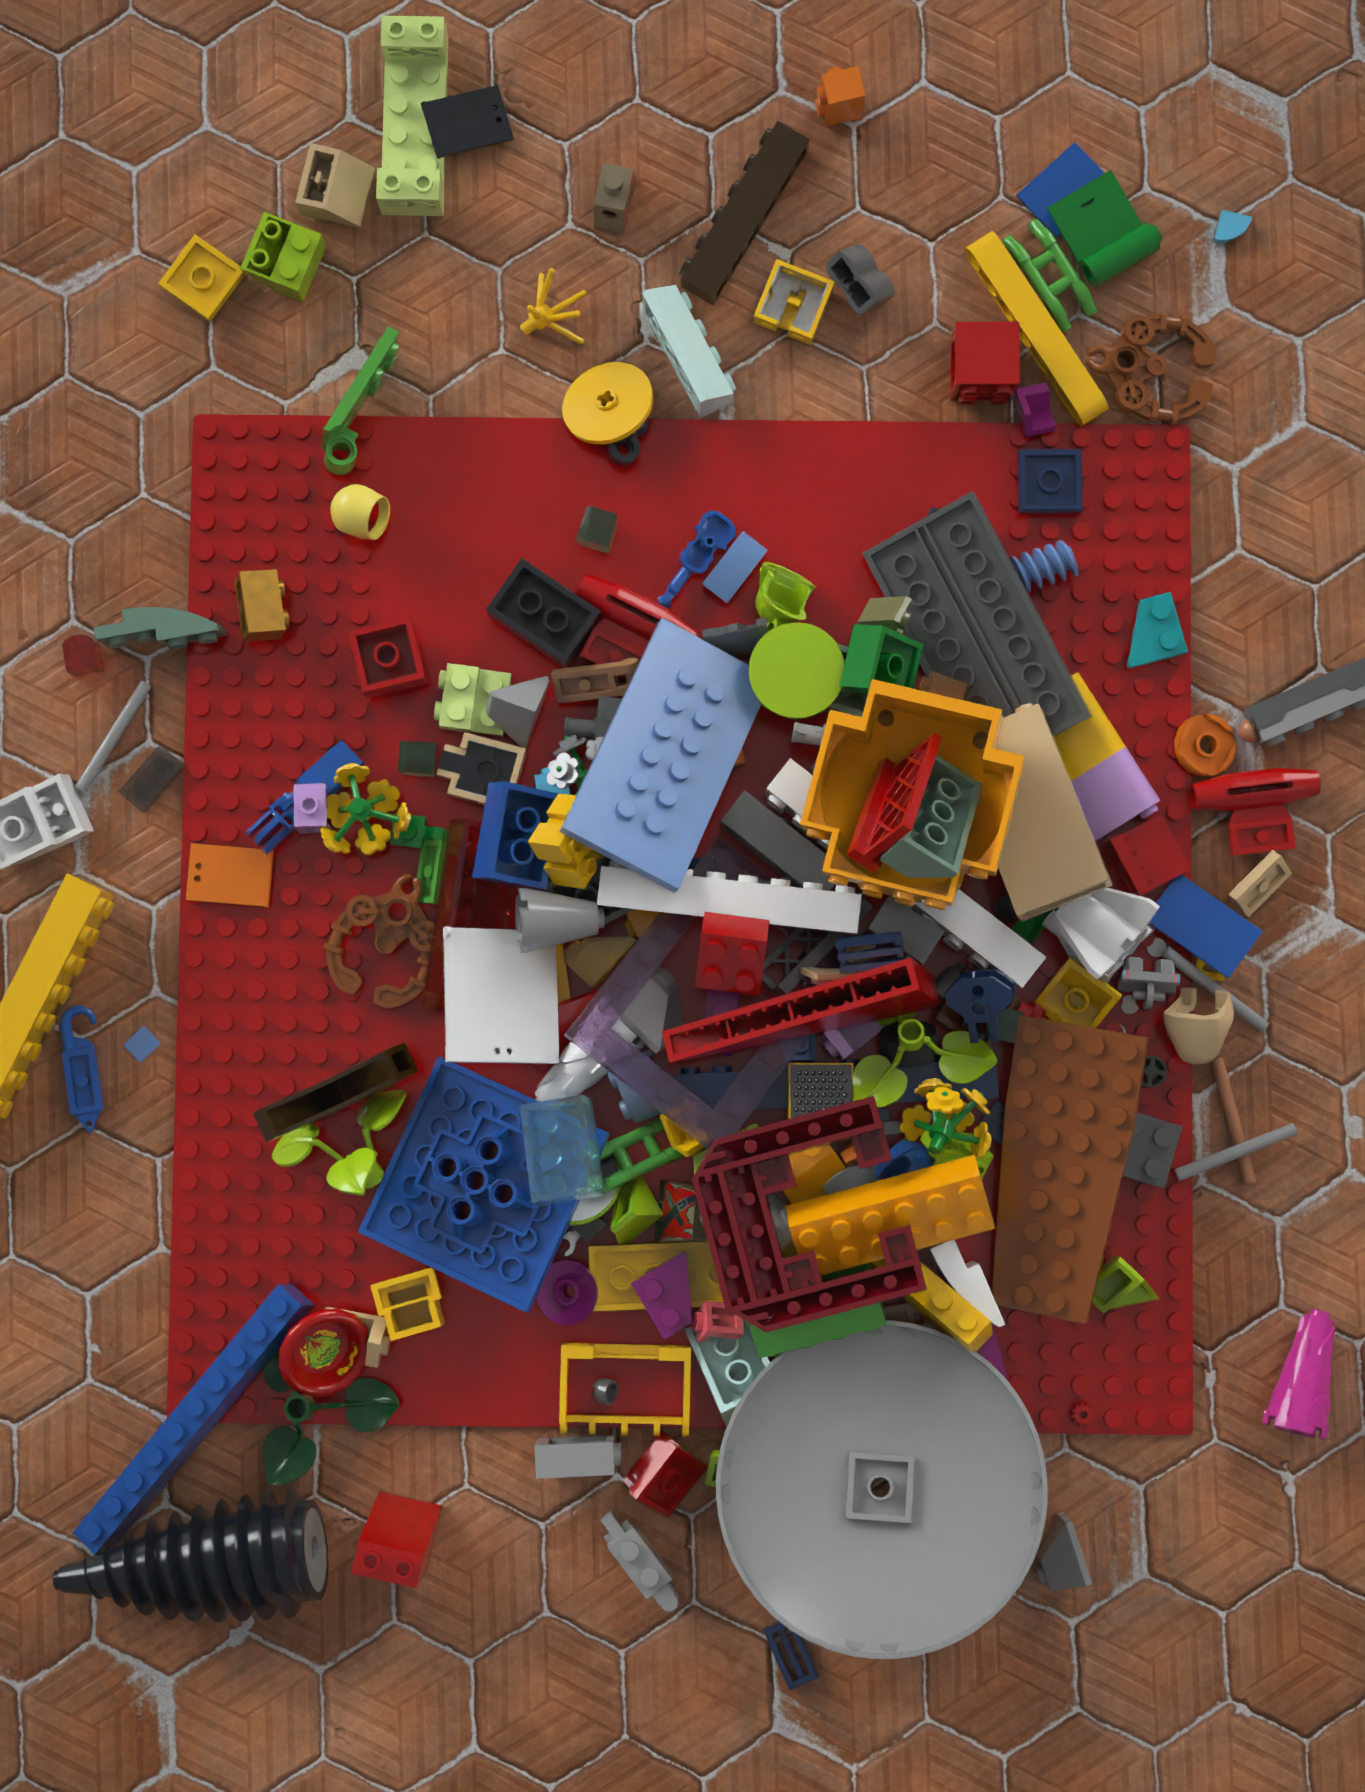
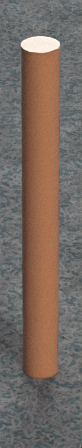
[1211,1057,1256,1184]

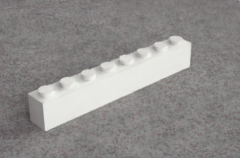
[597,861,862,934]

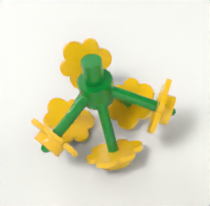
[320,763,411,855]
[900,1078,992,1159]

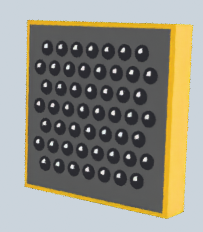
[788,1063,854,1119]

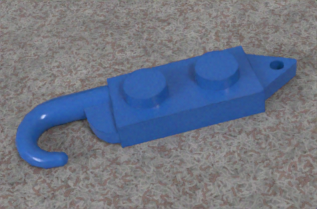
[59,1005,105,1133]

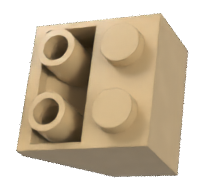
[295,143,375,229]

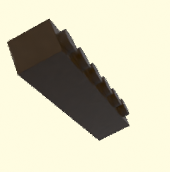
[679,121,810,305]

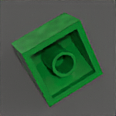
[839,624,924,697]

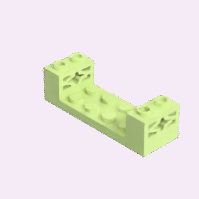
[376,16,448,216]

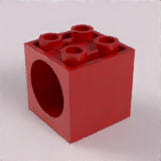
[950,322,1020,405]

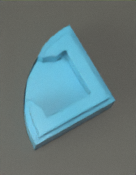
[1213,210,1252,243]

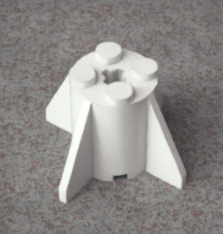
[1042,888,1160,983]

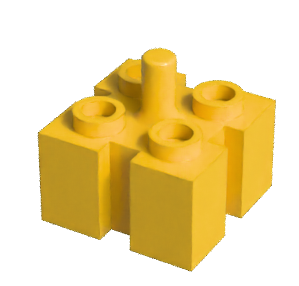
[528,793,605,889]

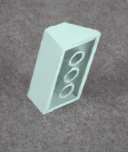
[642,285,736,419]

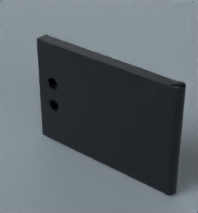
[421,85,514,159]

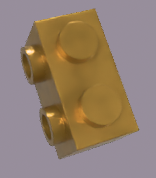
[234,569,289,642]

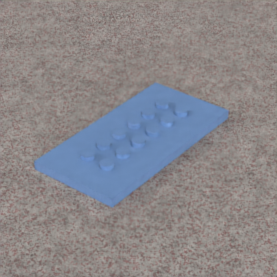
[559,618,761,893]

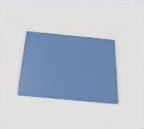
[124,1025,161,1063]

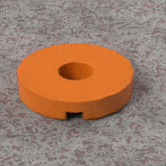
[1174,714,1237,777]

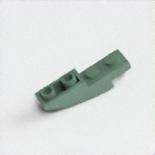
[93,607,227,649]

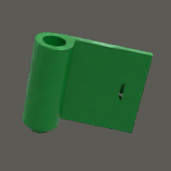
[1046,170,1162,288]

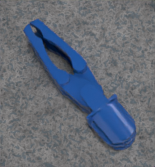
[245,740,365,855]

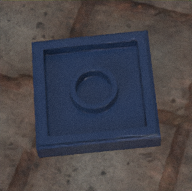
[1017,449,1083,514]

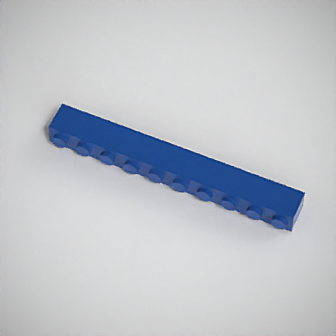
[72,1284,315,1555]

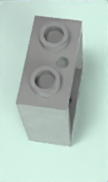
[534,1434,622,1479]

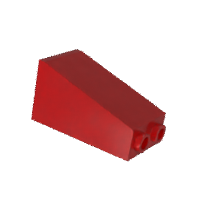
[351,1491,442,1588]

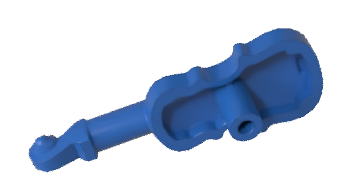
[658,511,736,608]

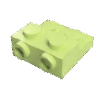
[434,663,512,737]

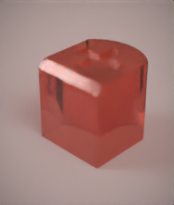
[62,634,104,677]

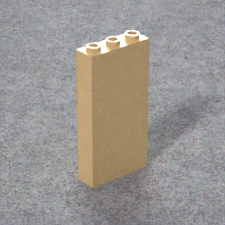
[996,703,1113,922]

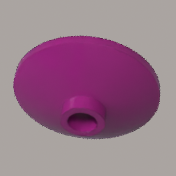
[536,1260,598,1325]

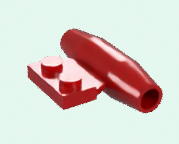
[576,574,699,679]
[1190,768,1321,856]

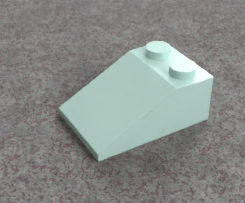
[684,1319,770,1426]

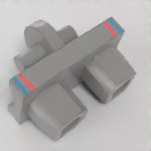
[1117,957,1180,1010]

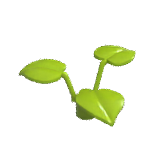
[852,1012,997,1108]
[271,1090,407,1196]

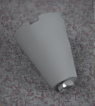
[516,888,604,953]

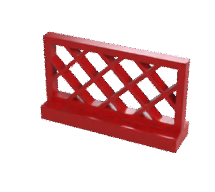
[847,732,942,873]

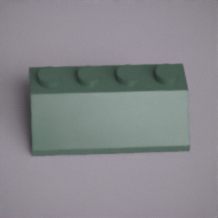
[880,755,983,878]

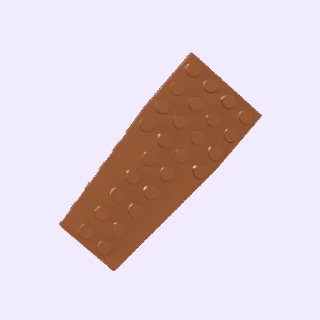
[992,1015,1149,1324]

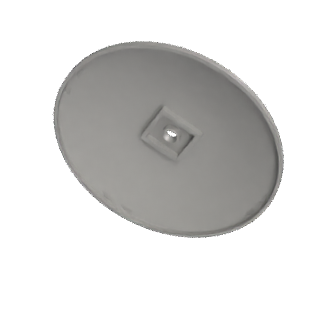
[716,1320,1048,1659]

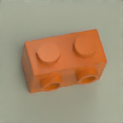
[815,66,866,127]

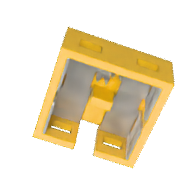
[753,259,835,346]

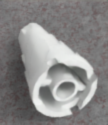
[534,998,646,1111]

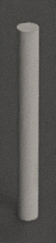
[74,680,152,793]
[1161,947,1269,1033]
[1174,1123,1298,1181]

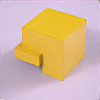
[370,1267,446,1341]

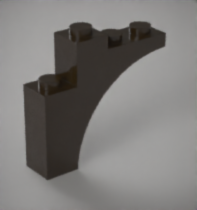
[253,1043,419,1142]

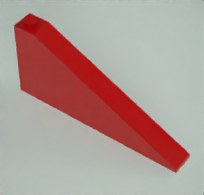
[662,958,941,1063]

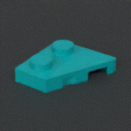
[1126,592,1188,670]

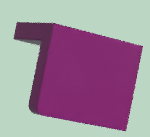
[1016,382,1056,437]

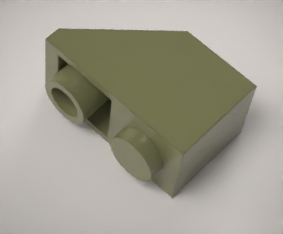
[857,596,912,634]

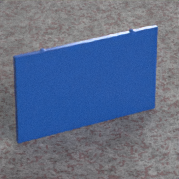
[1149,875,1263,979]

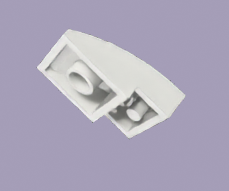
[0,774,94,871]
[925,1240,1005,1327]

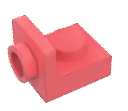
[692,1301,744,1343]

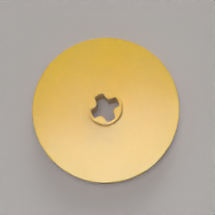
[562,362,654,444]

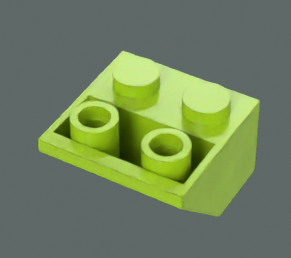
[240,212,327,302]

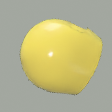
[330,484,390,540]

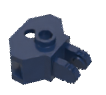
[945,969,1016,1043]

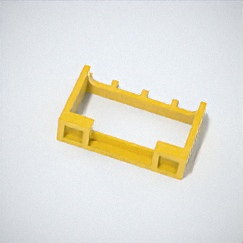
[559,1343,691,1437]

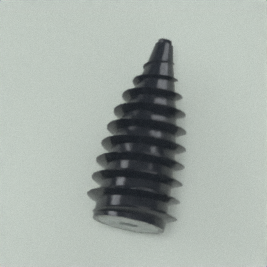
[53,1487,329,1622]

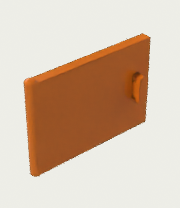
[186,843,274,908]

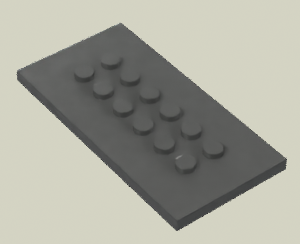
[862,491,1092,737]

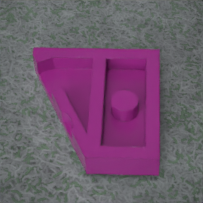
[631,1251,692,1339]

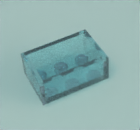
[519,1095,605,1206]

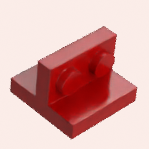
[622,1430,708,1518]

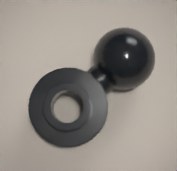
[607,418,649,466]

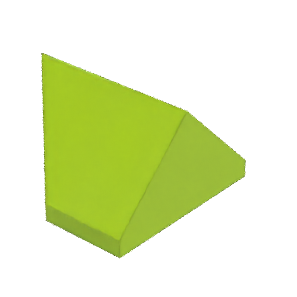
[610,1175,664,1245]
[1092,1254,1160,1313]

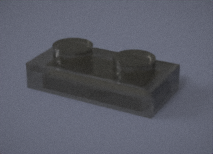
[118,744,186,813]

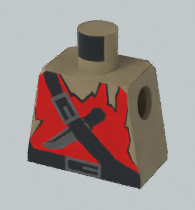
[594,163,636,234]
[654,1180,708,1243]

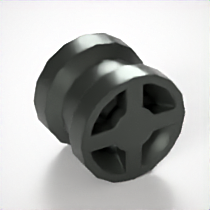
[1141,1056,1167,1088]

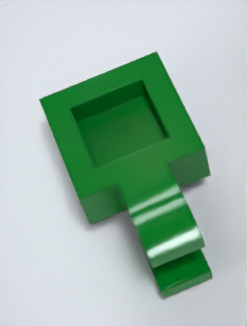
[390,813,448,849]

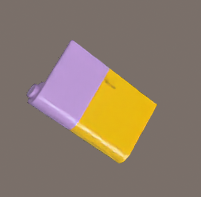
[1054,672,1161,841]

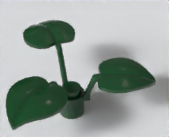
[262,1348,400,1485]

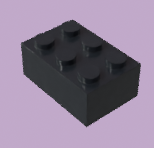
[486,558,602,668]

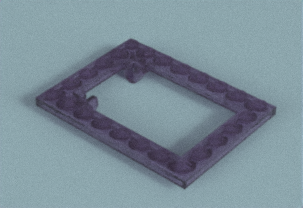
[564,837,847,1150]

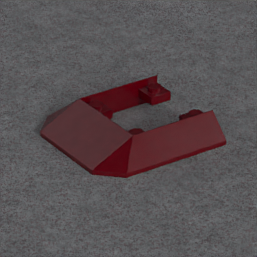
[692,1096,927,1332]

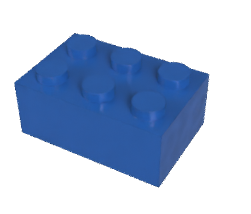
[472,781,558,890]

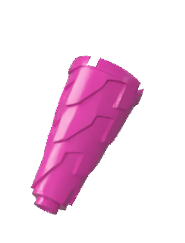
[1262,1309,1335,1440]

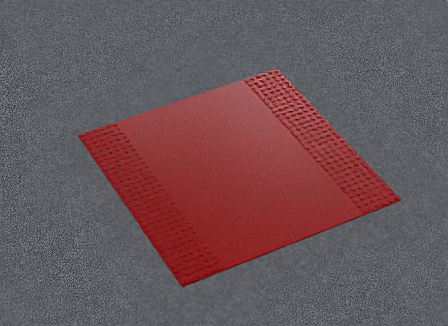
[167,414,1193,1435]

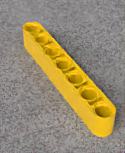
[965,231,1109,426]

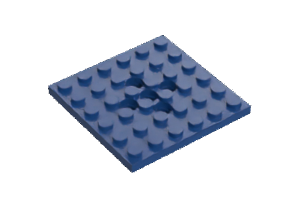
[358,1056,610,1313]

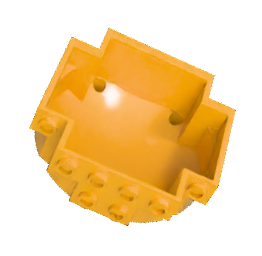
[800,679,1025,910]

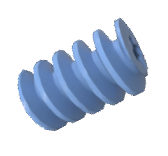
[1009,540,1079,593]

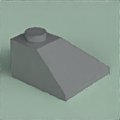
[610,963,683,1054]
[1034,1512,1092,1591]

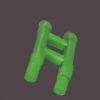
[1002,219,1098,332]
[591,1118,685,1198]

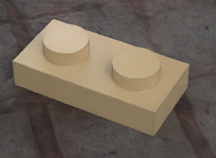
[1228,850,1292,918]

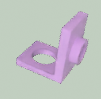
[294,783,331,834]

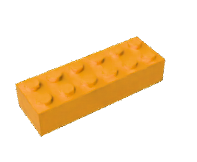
[785,1155,995,1276]

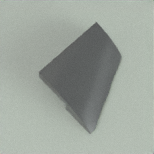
[702,618,767,659]

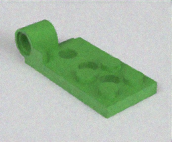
[321,326,400,475]

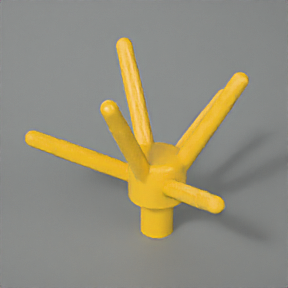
[520,268,587,345]

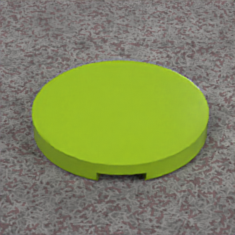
[749,623,845,720]

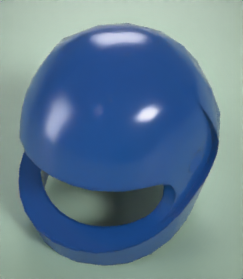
[874,1138,935,1180]

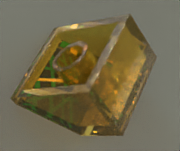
[563,936,637,990]

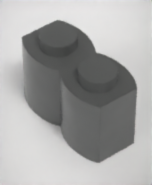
[825,244,895,315]

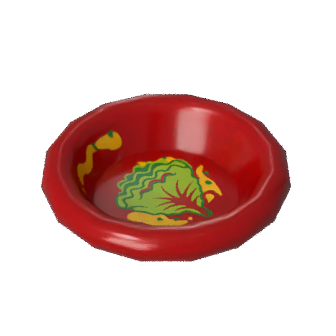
[278,1308,369,1398]

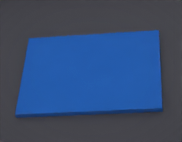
[1016,142,1104,238]

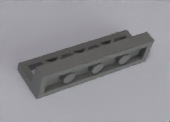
[762,885,873,997]

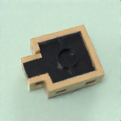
[437,732,527,806]

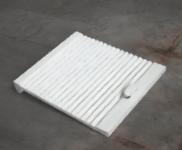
[443,926,559,1064]

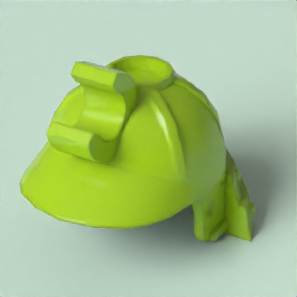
[755,562,816,633]

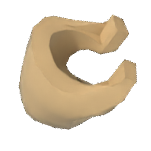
[1164,987,1234,1065]

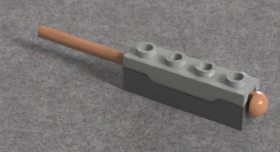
[1238,658,1365,747]

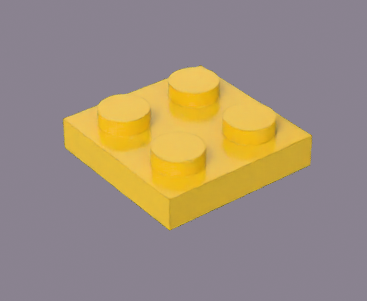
[158,234,246,322]

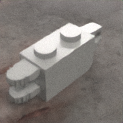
[600,1510,679,1612]

